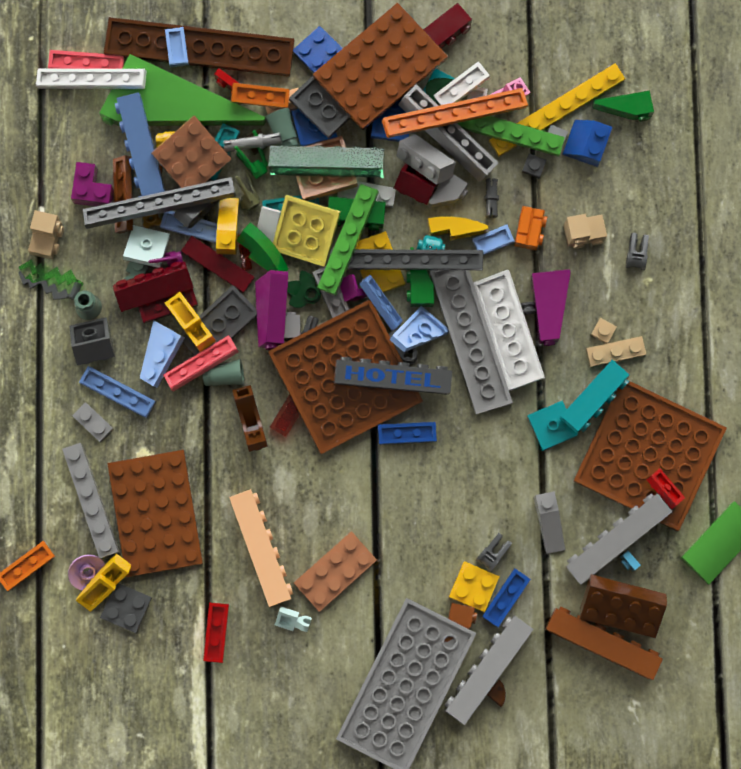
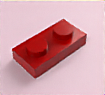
[214,68,239,94]
[646,468,685,510]

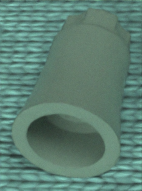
[265,108,299,152]
[74,290,102,320]
[203,359,244,386]

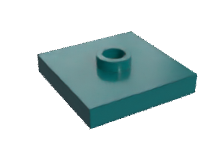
[527,400,578,451]

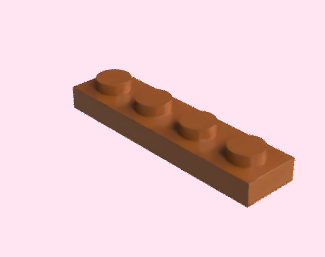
[113,155,133,234]

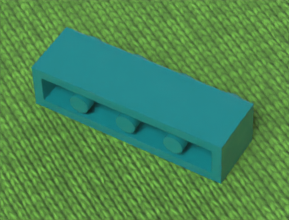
[560,359,630,434]

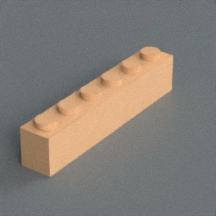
[229,489,293,608]

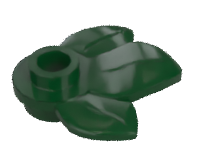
[287,270,321,308]

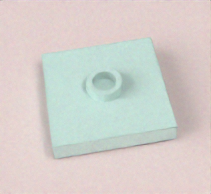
[123,225,170,268]

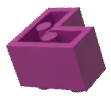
[71,162,114,206]

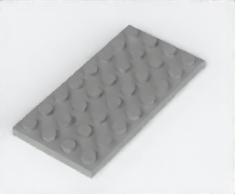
[336,598,476,769]

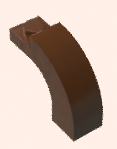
[232,385,268,452]

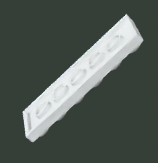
[474,270,545,391]

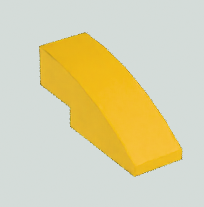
[427,217,488,241]
[165,292,216,352]
[76,553,131,612]

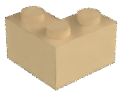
[28,210,64,260]
[564,214,607,249]

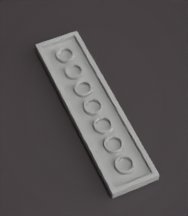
[429,270,513,415]

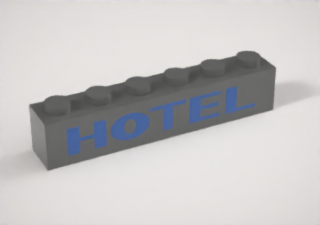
[334,357,452,395]

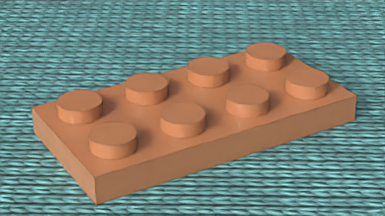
[294,531,377,612]

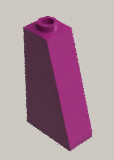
[531,269,571,346]
[255,270,288,351]

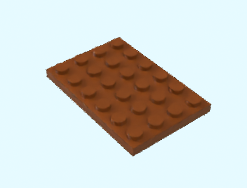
[313,3,448,130]
[107,450,203,578]

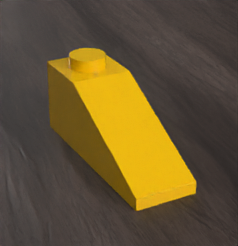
[216,198,239,255]

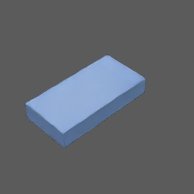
[165,27,189,67]
[472,225,515,255]

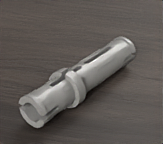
[223,132,282,152]

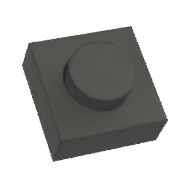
[522,154,546,179]

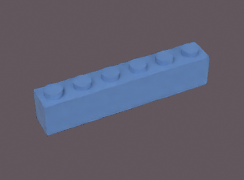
[115,92,165,197]

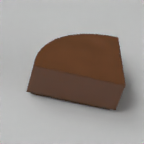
[487,680,506,707]

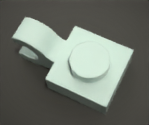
[275,607,312,632]

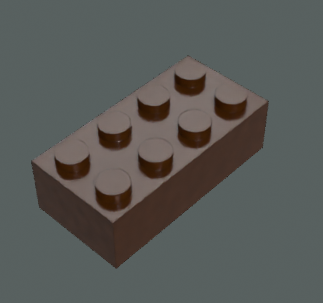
[580,574,667,638]

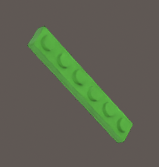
[457,116,565,157]
[317,184,379,296]

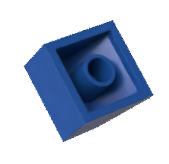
[562,120,612,167]

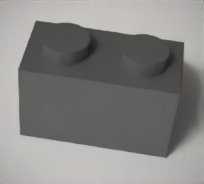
[69,317,115,365]

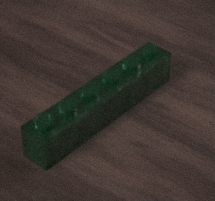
[269,145,385,178]

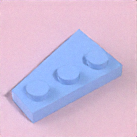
[389,306,449,352]
[140,320,185,388]

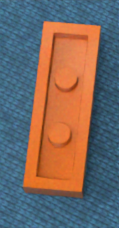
[231,83,290,108]
[0,541,56,592]

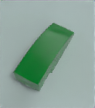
[237,222,289,272]

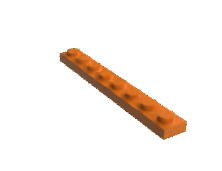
[381,88,528,138]

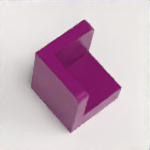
[340,274,368,302]

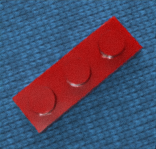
[203,602,229,663]

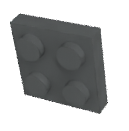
[100,583,152,633]

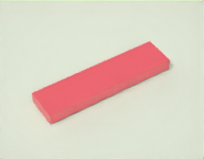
[48,50,125,69]
[163,335,239,392]

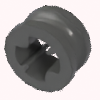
[520,302,536,315]

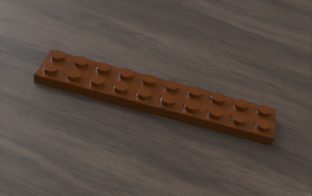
[104,17,295,77]

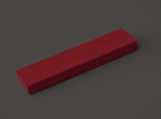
[181,236,255,293]

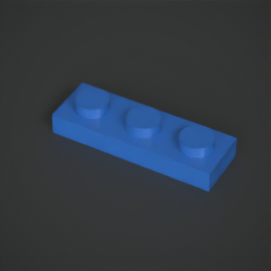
[378,422,437,445]
[482,568,531,628]

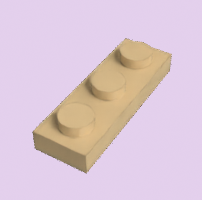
[586,336,647,368]

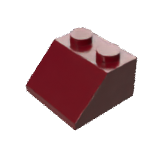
[393,163,439,205]

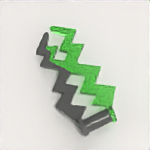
[19,259,83,300]

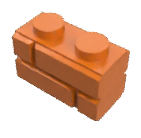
[514,206,547,250]

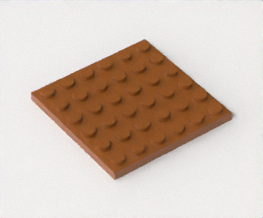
[268,299,423,454]
[573,381,727,532]

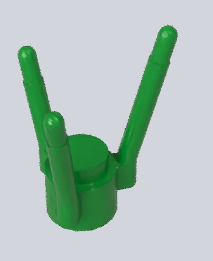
[234,130,269,179]

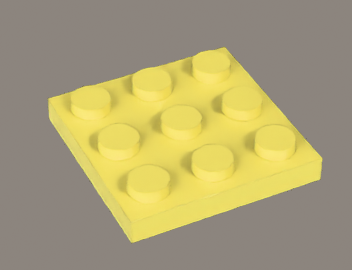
[273,195,341,267]

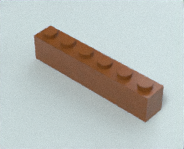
[545,607,663,680]

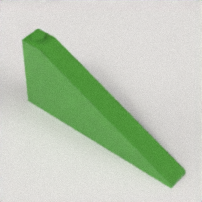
[100,54,266,126]

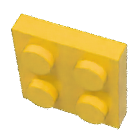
[449,561,500,612]

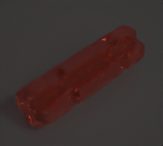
[237,234,252,271]

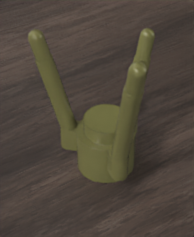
[232,169,260,211]

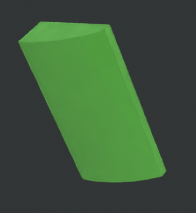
[680,501,741,585]

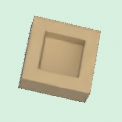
[591,318,617,344]

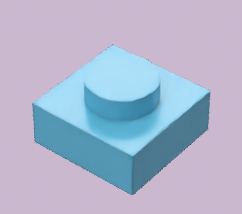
[620,551,641,572]

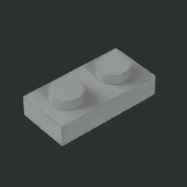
[72,402,113,443]

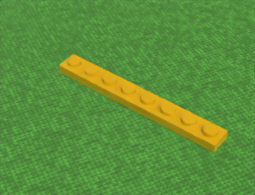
[489,63,626,157]

